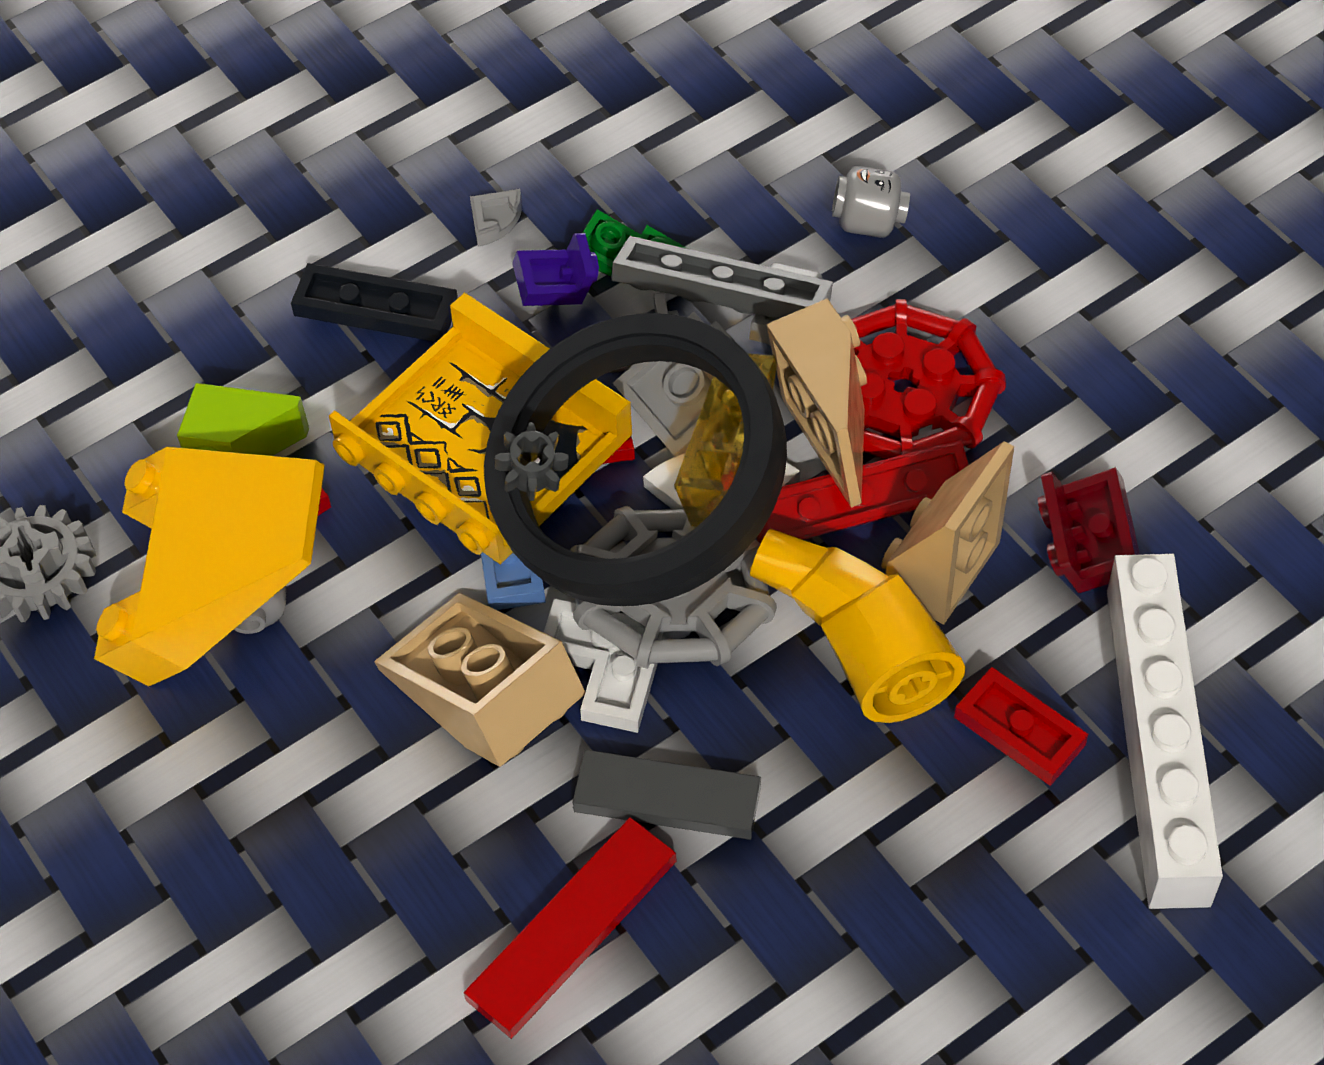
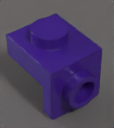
[512,233,599,306]

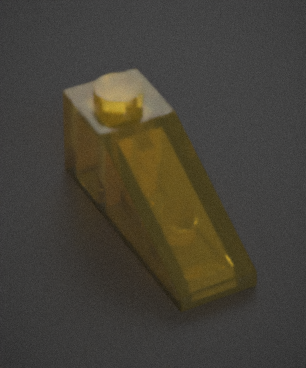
[674,354,777,527]

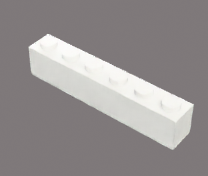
[1107,554,1223,909]

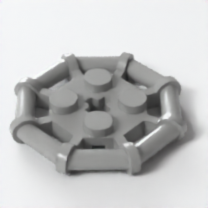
[570,504,777,669]

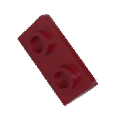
[1038,467,1140,593]

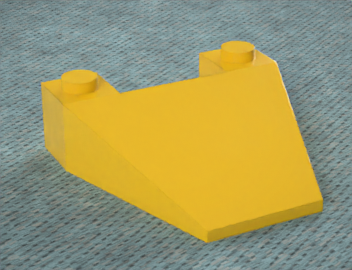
[94,447,325,686]

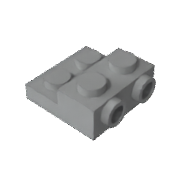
[613,312,768,457]

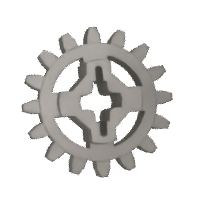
[0,505,96,622]

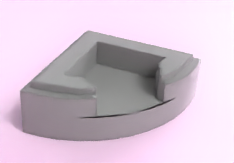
[470,189,522,246]

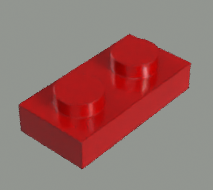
[954,667,1088,786]

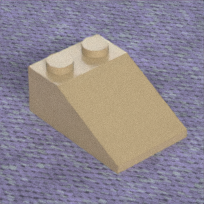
[766,298,867,508]
[881,441,1014,625]
[374,592,585,767]

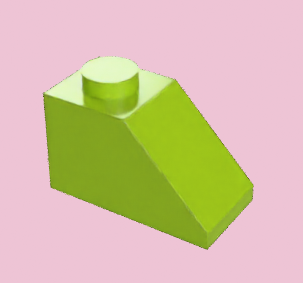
[177,383,309,456]

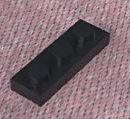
[291,263,458,342]

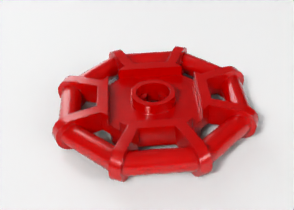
[851,299,1006,459]

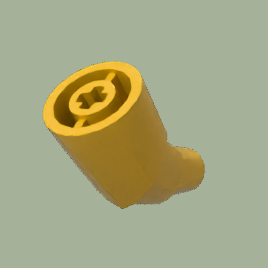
[750,528,966,723]

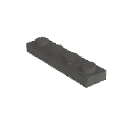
[612,236,833,319]

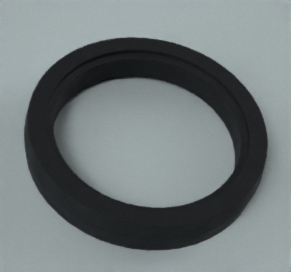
[484,313,787,606]

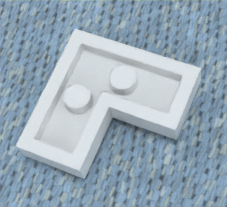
[543,599,665,733]

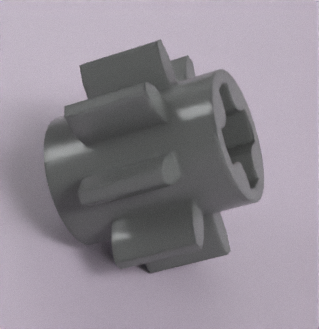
[495,423,569,501]

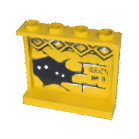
[329,292,632,565]

